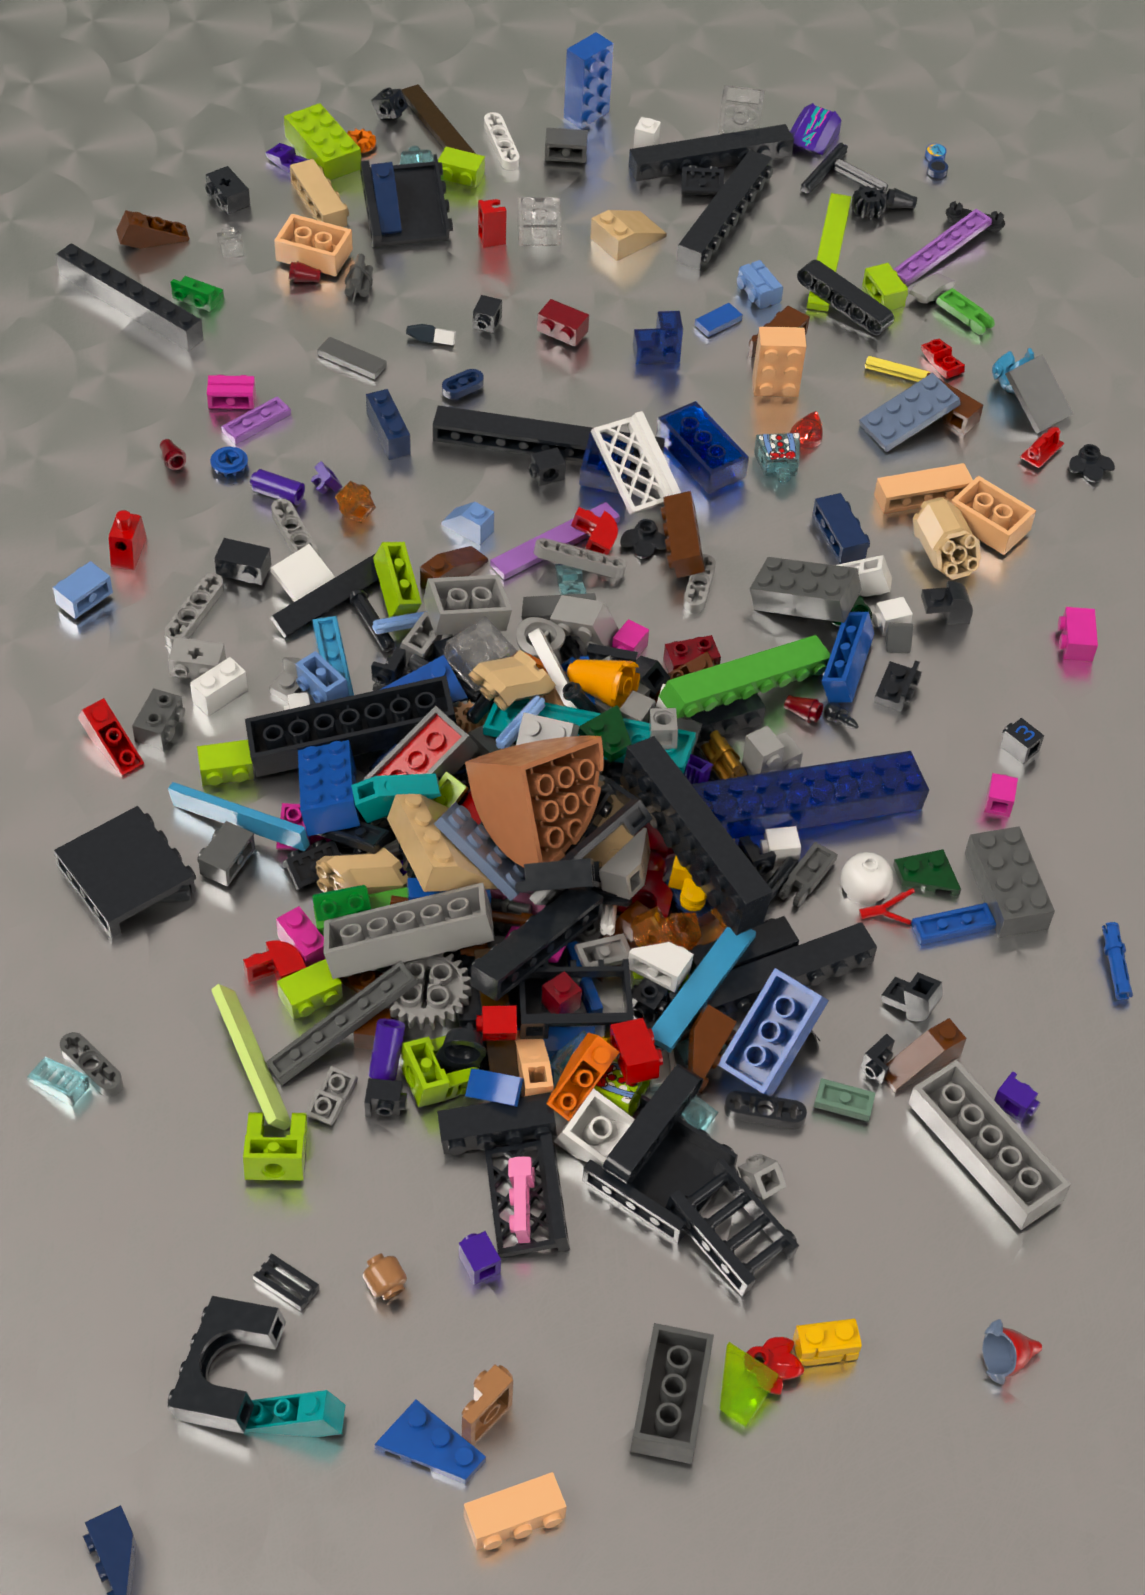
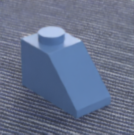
[442,502,494,545]

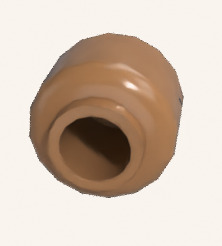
[363,1253,407,1301]

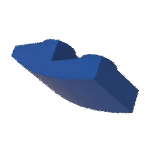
[465,1068,523,1107]

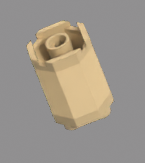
[913,497,981,580]
[468,650,556,711]
[316,848,408,894]

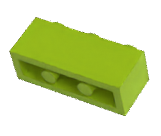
[373,542,422,617]

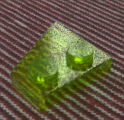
[720,1342,779,1428]

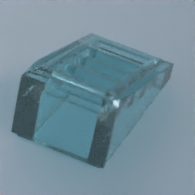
[27,1057,90,1107]

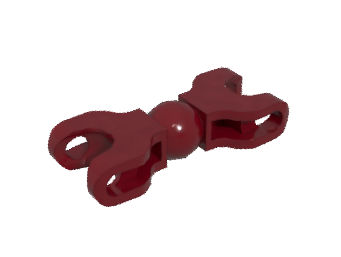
[616,823,676,926]

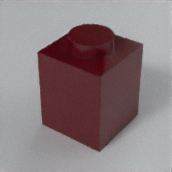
[542,971,582,1014]

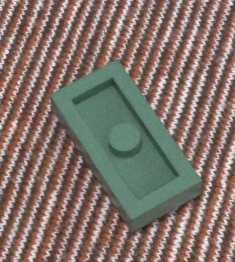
[814,1078,876,1122]

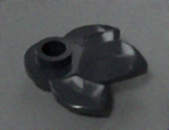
[1069,444,1115,483]
[620,519,667,559]

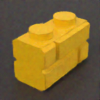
[793,1318,862,1366]

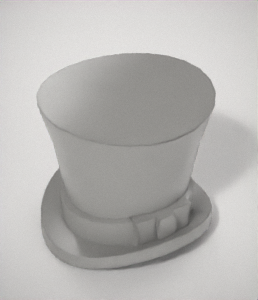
[516,617,565,665]

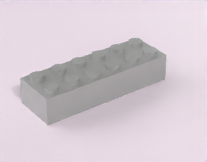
[324,882,494,979]
[909,1059,1071,1230]

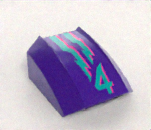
[790,103,842,156]

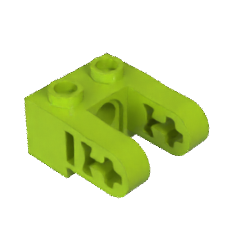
[399,1036,479,1108]
[243,1112,307,1180]

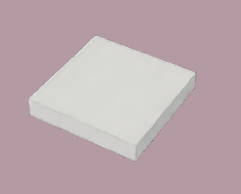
[270,544,335,602]

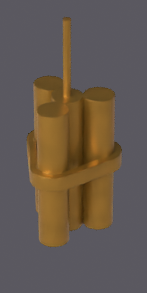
[701,730,749,796]

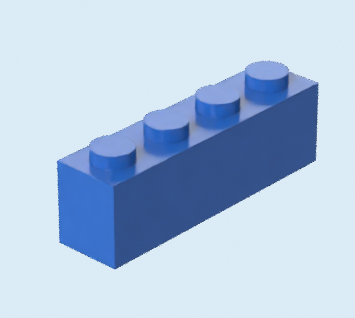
[822,612,875,703]

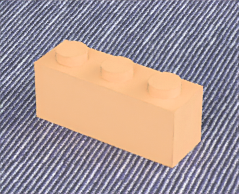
[464,1472,567,1550]

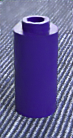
[250,469,305,506]
[368,1019,405,1081]

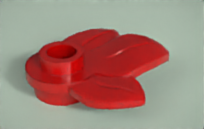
[744,1337,804,1395]

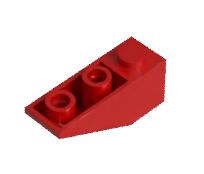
[78,698,144,776]

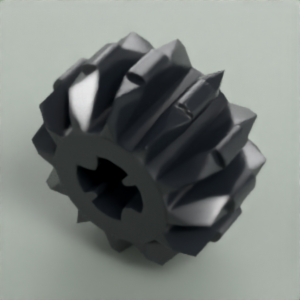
[851,185,887,220]

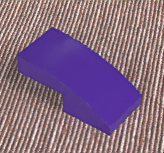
[265,143,310,173]

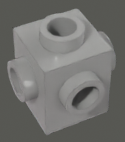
[738,1154,787,1200]

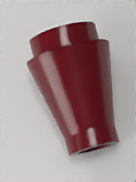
[288,261,321,283]
[160,439,186,470]
[784,695,823,723]

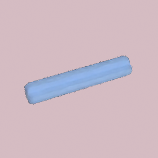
[372,611,427,634]
[495,695,545,749]

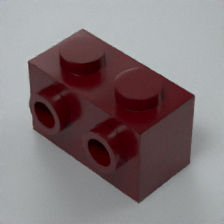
[537,299,589,347]
[663,635,721,673]

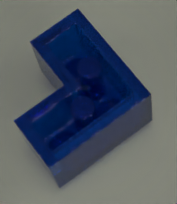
[633,311,683,364]

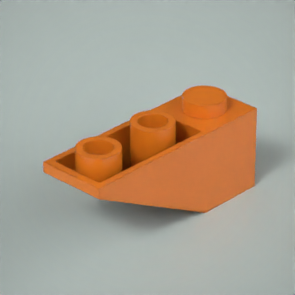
[546,1033,619,1121]

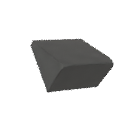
[885,623,913,653]

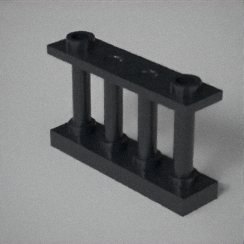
[665,1158,799,1296]

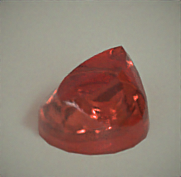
[790,411,823,449]

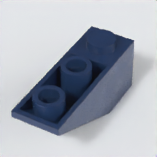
[83,1505,136,1595]

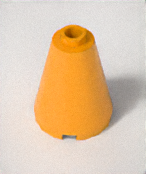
[567,659,640,708]

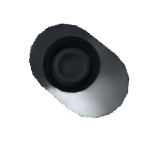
[435,1022,487,1074]

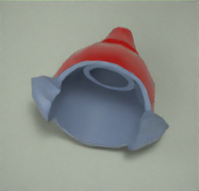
[982,1319,1042,1385]

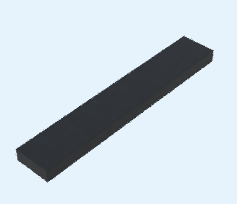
[270,553,379,638]

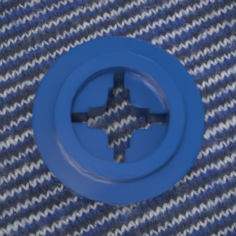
[210,447,248,477]

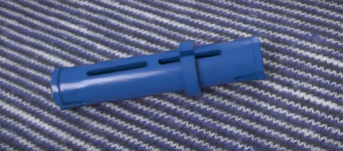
[1102,922,1133,1000]

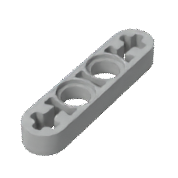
[271,499,320,557]
[533,538,627,578]
[164,573,224,647]

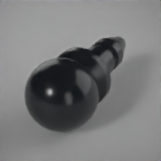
[823,702,859,729]

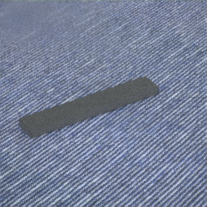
[266,961,418,1085]

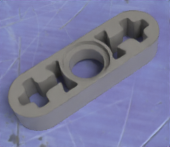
[683,554,716,613]

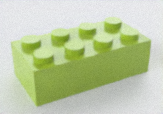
[284,103,361,181]

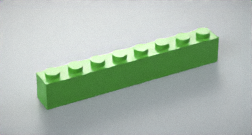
[659,635,831,719]

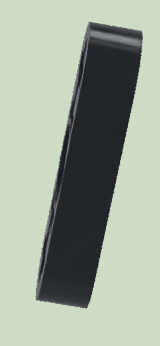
[724,1091,807,1129]

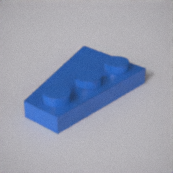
[374,1399,486,1484]

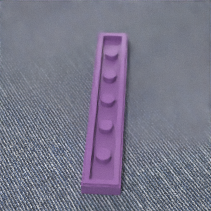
[893,209,992,287]
[490,502,620,580]

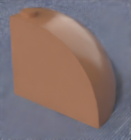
[465,736,604,867]

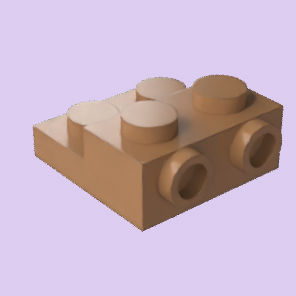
[461,1365,513,1446]

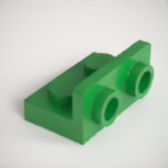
[170,276,224,312]
[312,885,371,922]

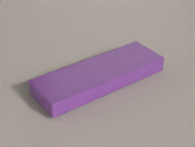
[221,397,291,445]

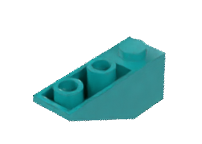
[351,773,441,823]
[245,1390,346,1438]

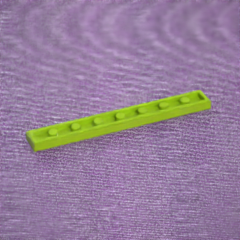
[807,193,852,312]

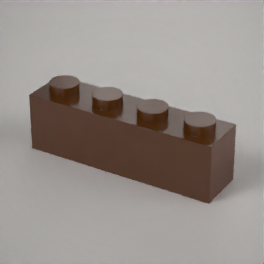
[661,491,705,578]

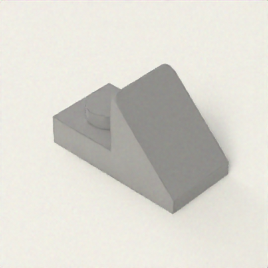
[269,657,302,702]
[574,933,631,967]

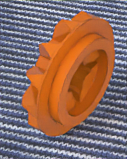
[347,128,376,153]

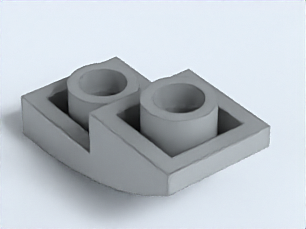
[909,273,955,303]
[306,1066,358,1126]

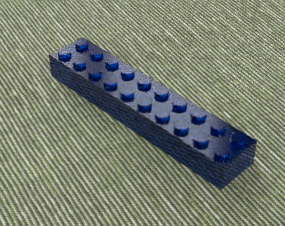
[691,751,929,839]

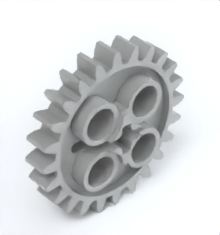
[384,953,472,1030]

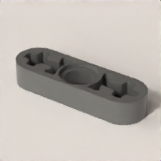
[60,1032,123,1096]

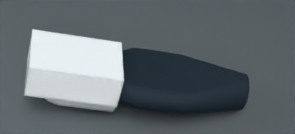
[406,324,456,345]

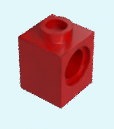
[476,1006,517,1041]

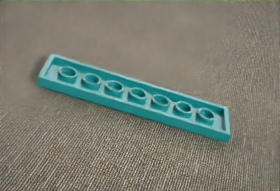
[483,699,696,773]

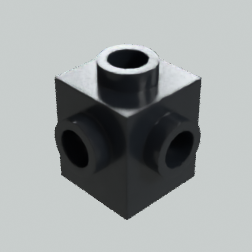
[371,87,408,120]
[631,977,669,1022]

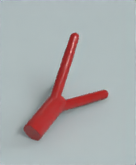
[859,888,915,925]

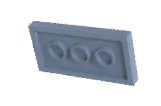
[859,373,960,452]
[434,802,525,901]

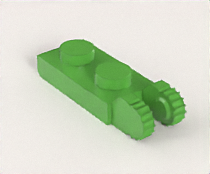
[936,288,995,335]

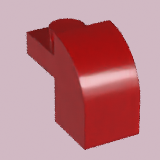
[571,507,618,555]
[243,940,306,983]

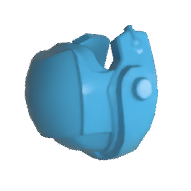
[992,348,1035,394]

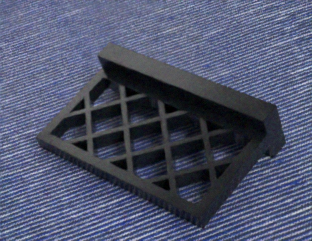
[485,1133,570,1258]

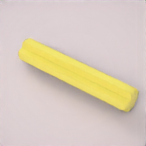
[865,356,930,382]

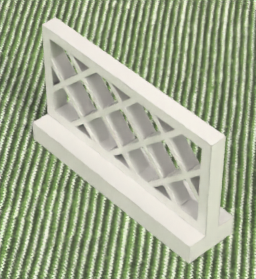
[591,411,681,515]

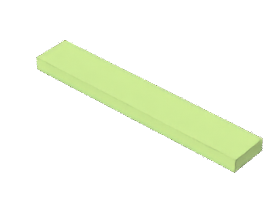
[211,984,291,1130]

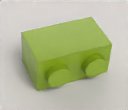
[438,147,485,188]
[862,263,908,310]
[197,739,254,786]
[277,959,343,1020]

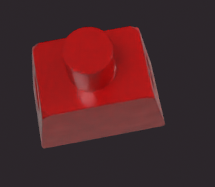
[108,510,147,570]

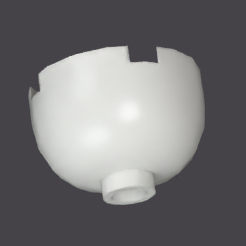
[840,852,893,906]

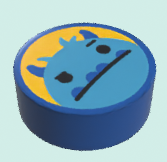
[925,144,946,161]

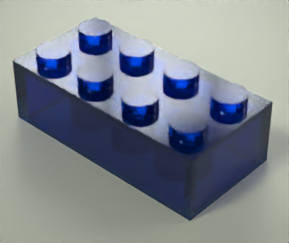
[656,401,749,494]

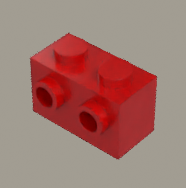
[610,1018,663,1085]

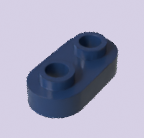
[442,369,484,400]

